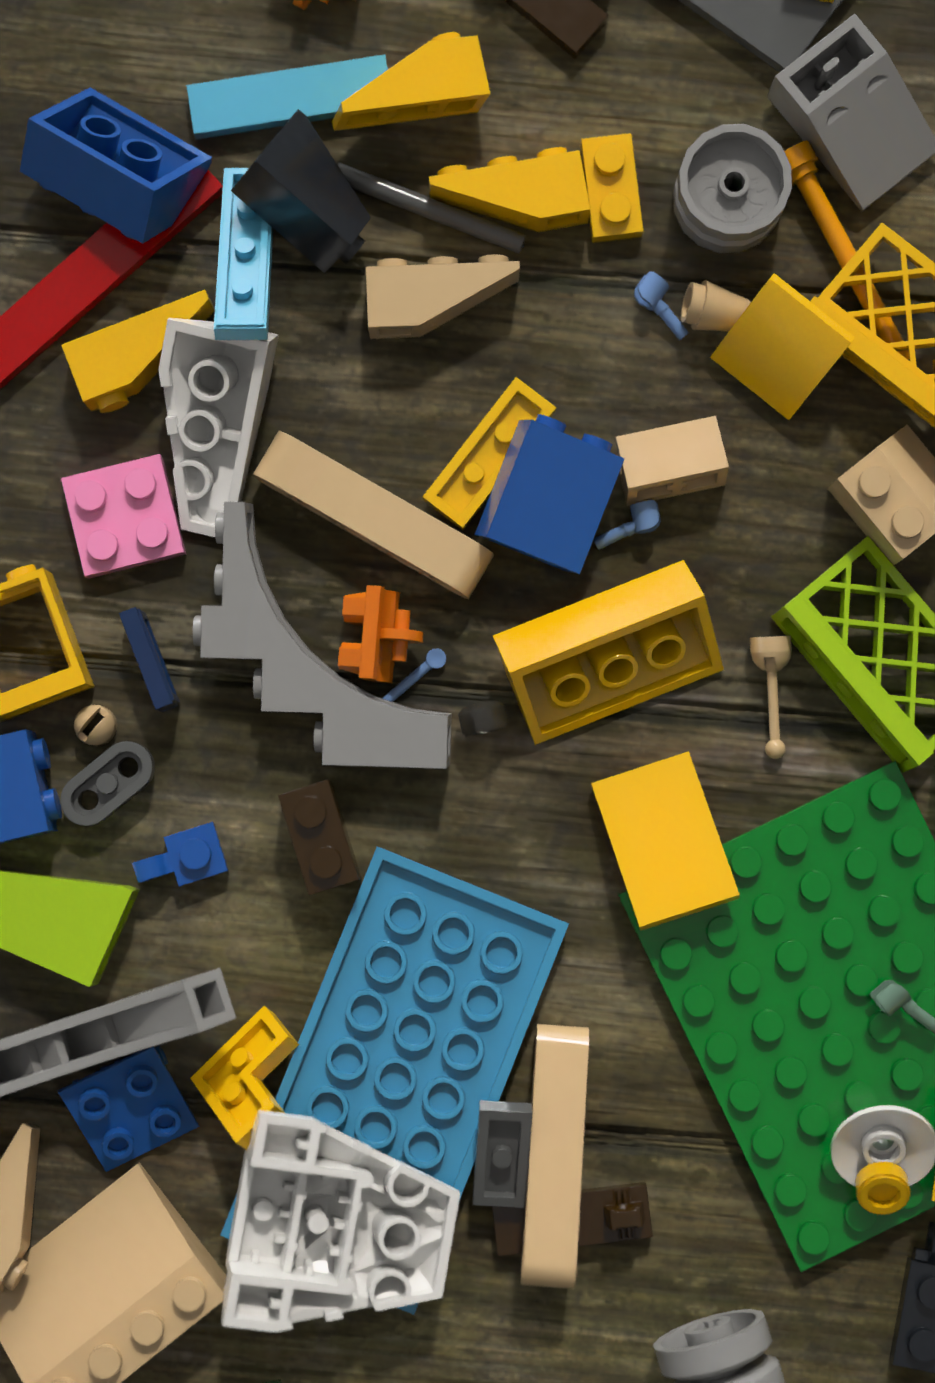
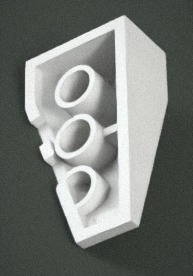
[158,318,279,537]

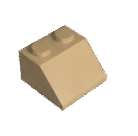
[827,424,935,565]

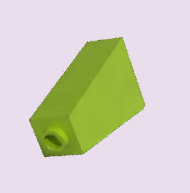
[0,869,140,987]

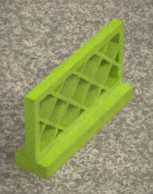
[771,536,935,773]

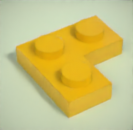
[190,1005,299,1150]

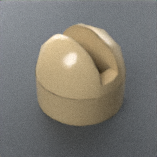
[74,705,117,746]

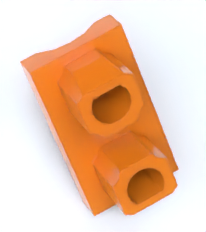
[338,585,424,683]

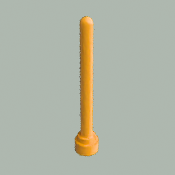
[784,140,910,360]

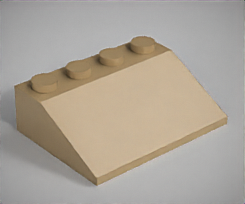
[0,1162,227,1383]

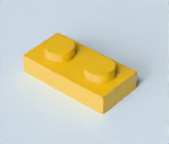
[580,133,643,243]

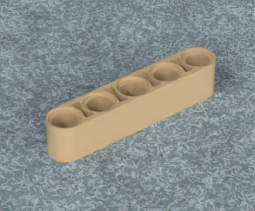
[253,431,494,599]
[521,1024,589,1289]

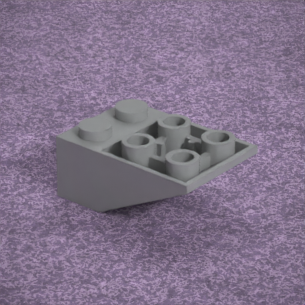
[767,14,935,212]

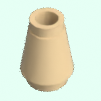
[681,280,751,331]

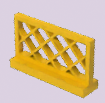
[810,223,935,428]

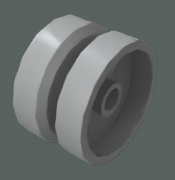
[673,124,792,253]
[653,1309,785,1383]

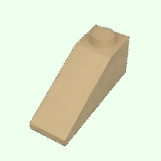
[0,1123,40,1294]

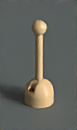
[750,636,792,759]

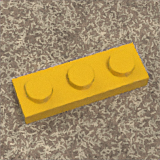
[423,377,557,530]

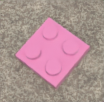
[61,454,186,579]

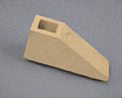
[366,254,520,339]

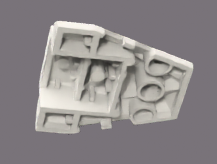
[222,1110,460,1332]

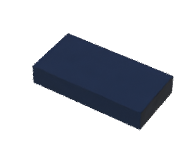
[119,607,180,713]

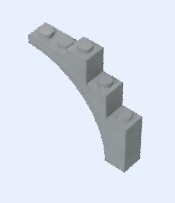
[193,502,452,769]
[0,968,236,1097]

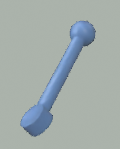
[383,648,446,702]

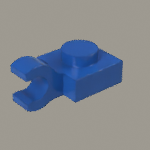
[132,822,229,886]

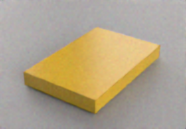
[591,751,740,931]

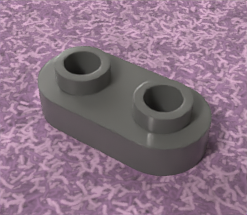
[61,741,155,826]

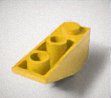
[429,147,591,232]

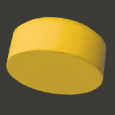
[855,1162,910,1215]

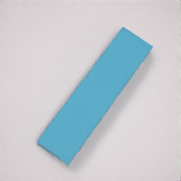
[186,55,388,139]
[214,168,273,340]

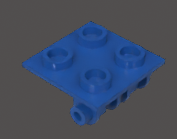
[58,1045,199,1172]

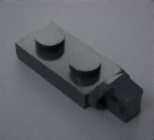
[889,1221,935,1373]

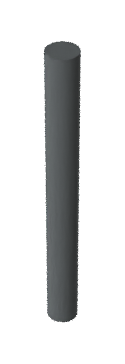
[338,162,527,254]

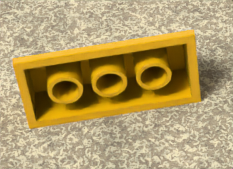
[493,560,724,745]

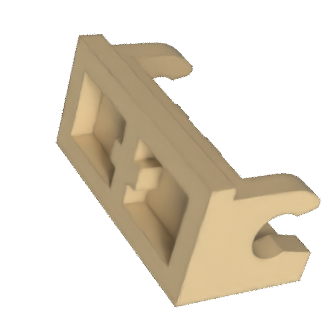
[615,416,729,506]

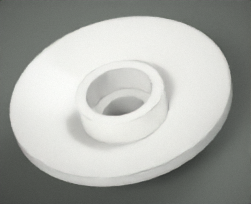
[831,1106,935,1186]

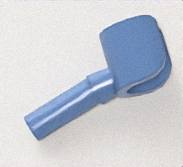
[634,271,689,340]
[593,500,661,550]

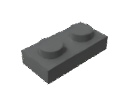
[473,1100,533,1208]

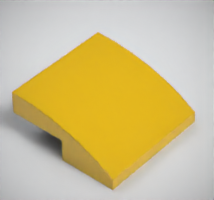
[710,273,855,420]

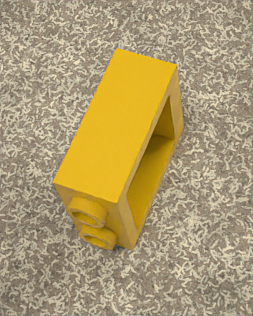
[0,564,94,723]

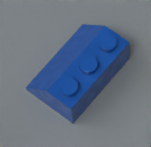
[20,88,212,244]

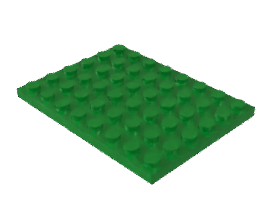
[617,761,935,1272]

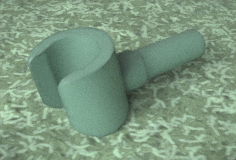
[870,980,935,1034]

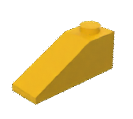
[332,32,490,131]
[61,290,214,413]

